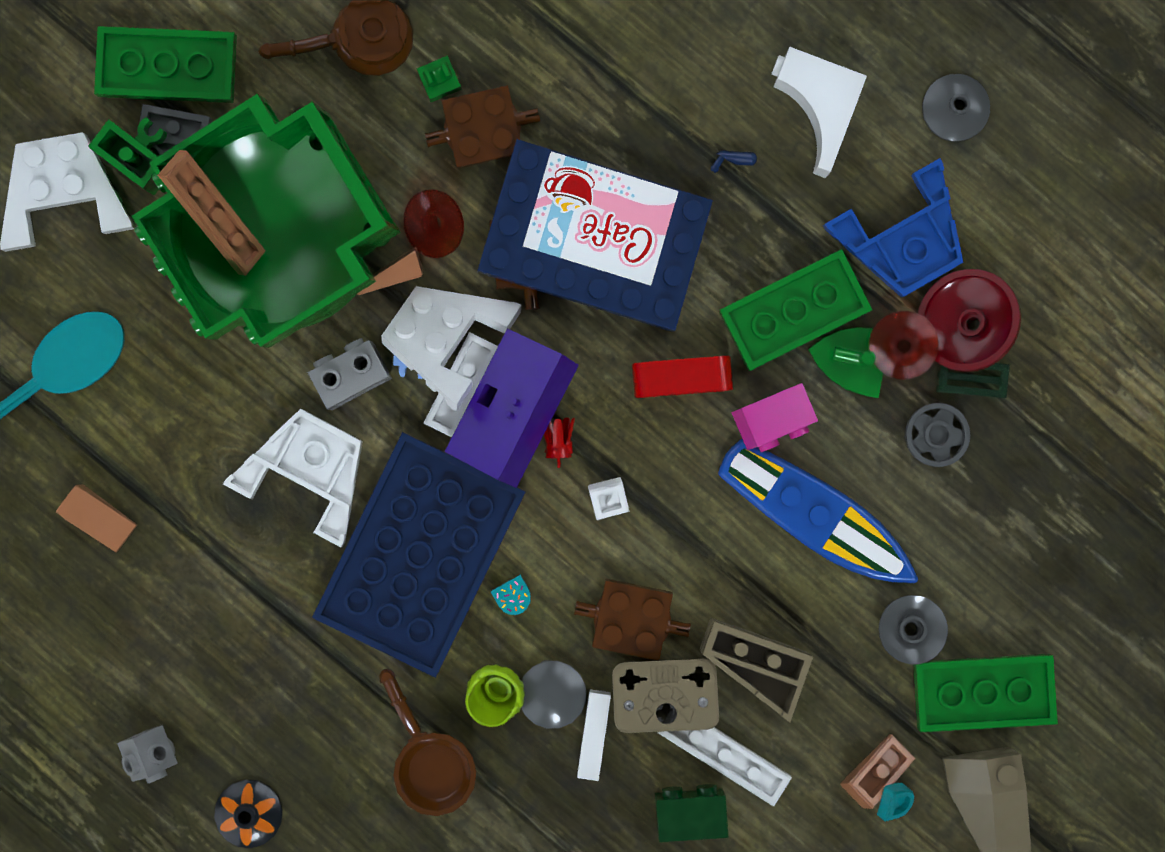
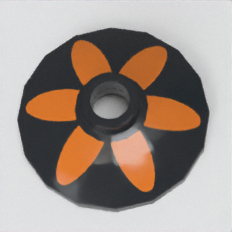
[214,779,283,848]

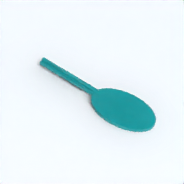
[0,312,125,419]

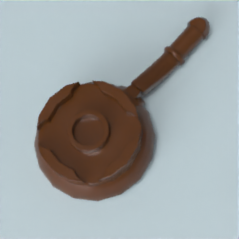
[259,0,413,76]
[379,669,476,816]

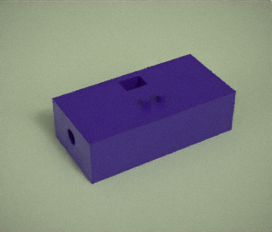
[445,328,579,488]

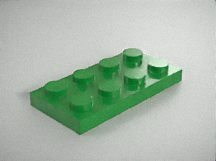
[94,26,237,103]
[719,249,872,371]
[913,654,1058,732]

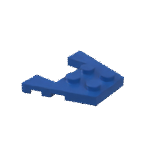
[823,158,963,298]

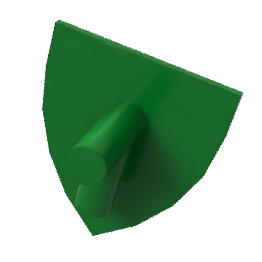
[808,327,892,398]

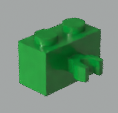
[88,117,167,195]

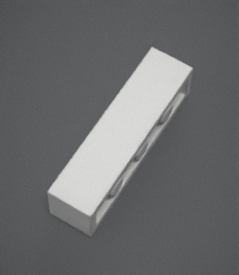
[577,689,611,781]

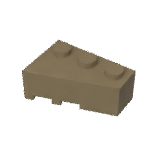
[699,617,813,723]

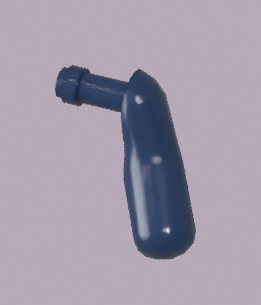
[710,150,757,173]

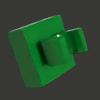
[416,55,462,102]

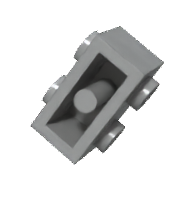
[307,338,392,410]

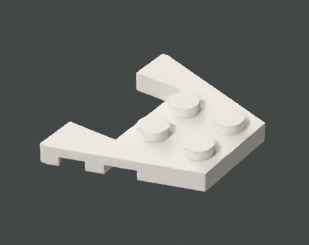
[0,132,135,252]
[381,286,521,411]
[223,409,363,547]

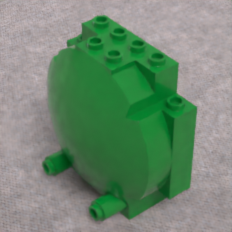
[132,94,400,348]

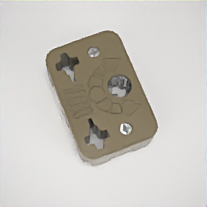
[612,659,719,733]

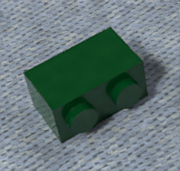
[655,784,729,842]

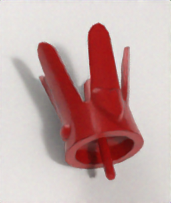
[544,417,575,468]

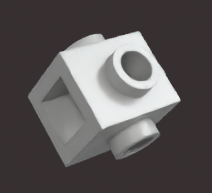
[117,725,178,783]

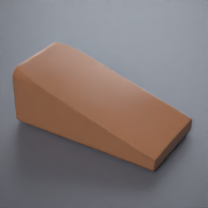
[357,247,423,295]
[56,484,137,552]
[840,734,916,809]

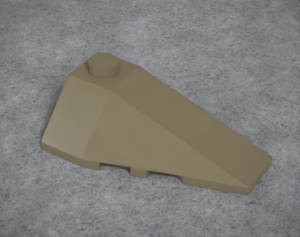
[942,747,1031,852]

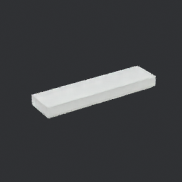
[658,706,792,806]

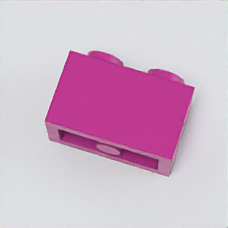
[731,383,818,452]

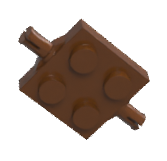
[425,85,540,169]
[574,579,691,661]

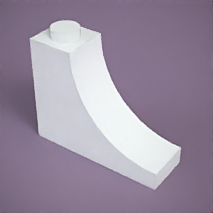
[771,47,867,178]

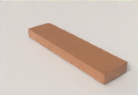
[157,150,266,276]

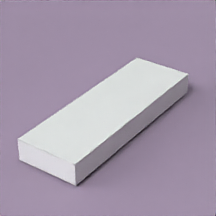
[424,332,498,437]

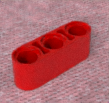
[632,356,733,398]

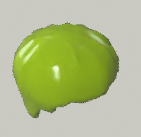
[465,664,525,727]

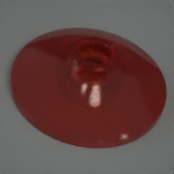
[403,189,464,258]
[869,311,939,380]

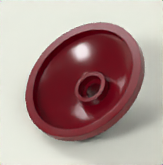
[917,269,1021,372]

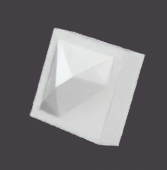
[588,477,630,520]

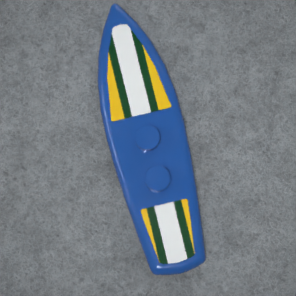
[718,439,918,583]

